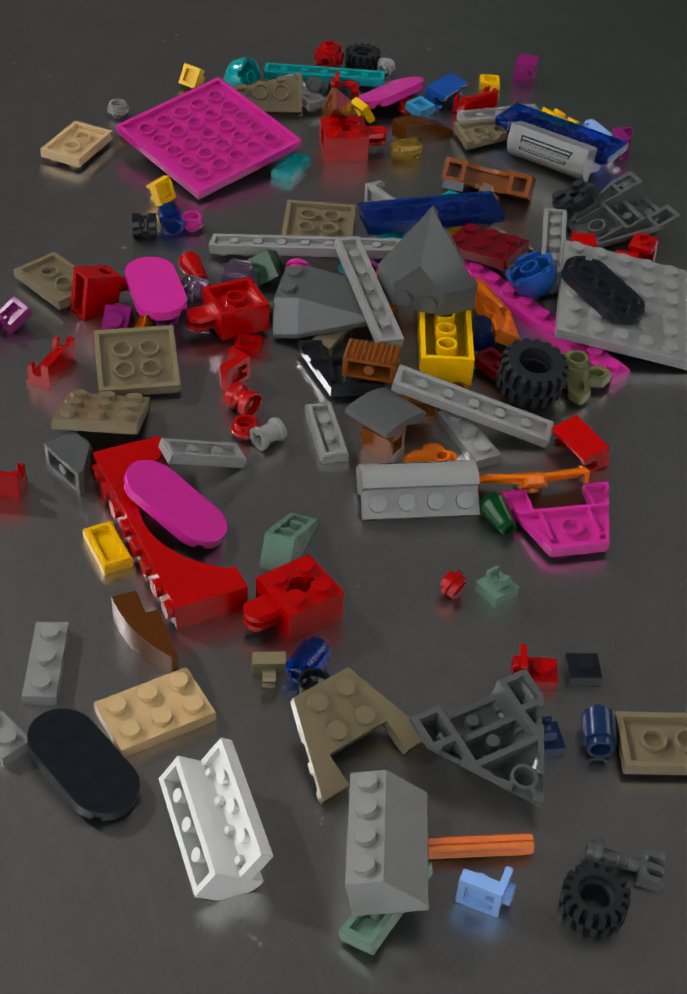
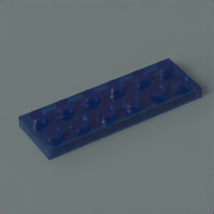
[495,103,629,165]
[357,190,505,236]

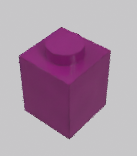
[513,53,539,85]

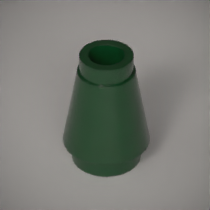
[479,492,517,536]

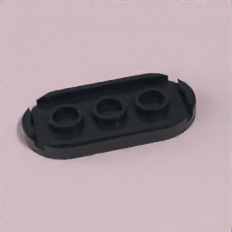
[561,255,645,325]
[27,709,140,821]

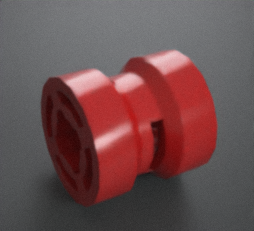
[224,381,262,416]

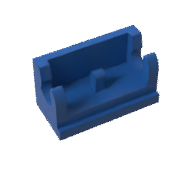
[424,72,468,109]

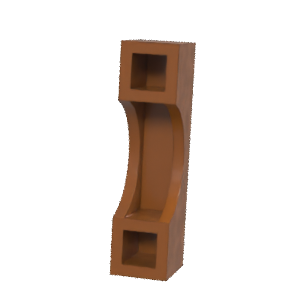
[441,157,536,202]
[360,394,442,463]

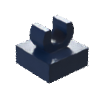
[542,716,566,758]

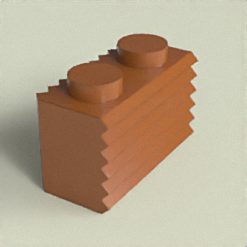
[342,338,402,384]

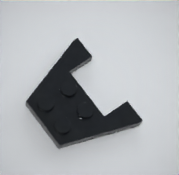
[298,340,387,397]

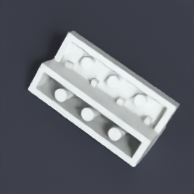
[158,738,274,900]

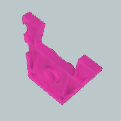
[500,481,609,557]

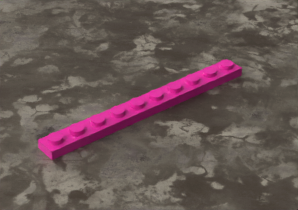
[463,258,630,386]

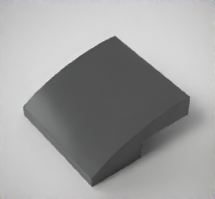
[344,387,426,439]

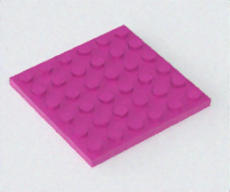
[116,77,302,200]

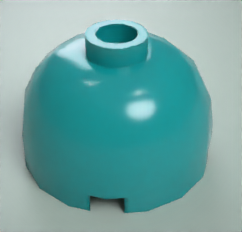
[224,57,261,87]

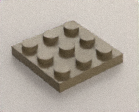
[281,200,356,237]
[93,325,181,396]
[51,389,150,435]

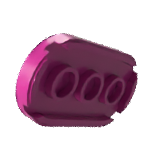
[358,77,425,109]
[125,257,187,321]
[123,460,227,549]

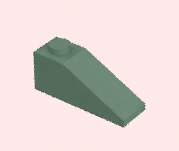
[259,512,318,572]

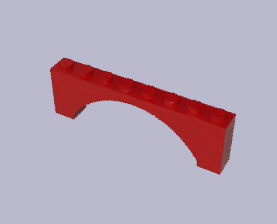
[90,435,248,630]

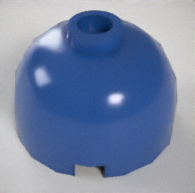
[506,251,557,298]

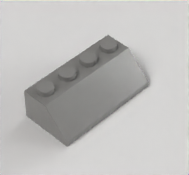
[345,770,429,916]

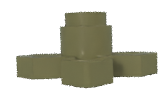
[563,350,612,405]

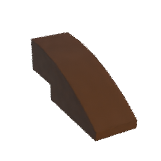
[392,115,454,145]
[111,591,179,675]

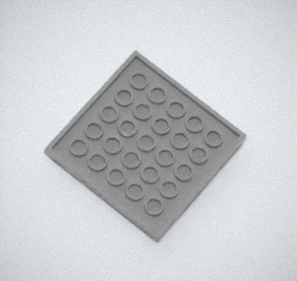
[554,240,687,370]

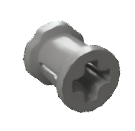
[249,417,287,451]

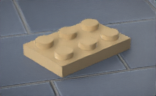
[40,121,113,167]
[94,667,216,758]

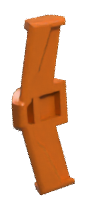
[470,276,520,346]
[478,465,590,493]

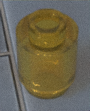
[390,137,423,161]

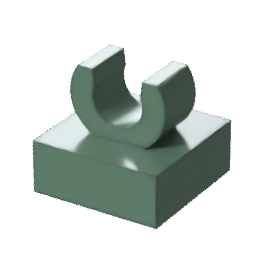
[474,565,519,608]

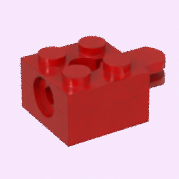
[319,115,387,162]
[187,277,269,340]
[243,554,344,643]

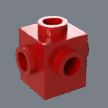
[314,41,344,68]

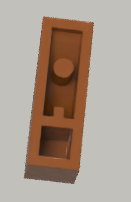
[323,88,355,117]

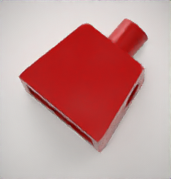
[70,265,129,321]

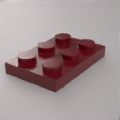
[451,223,529,270]

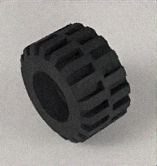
[496,338,569,409]

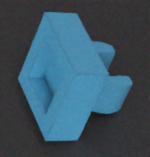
[405,96,435,117]

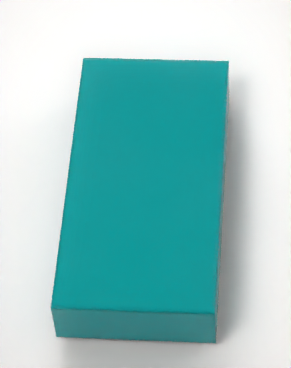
[271,152,312,183]

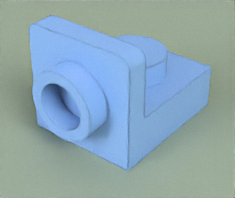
[455,866,517,918]

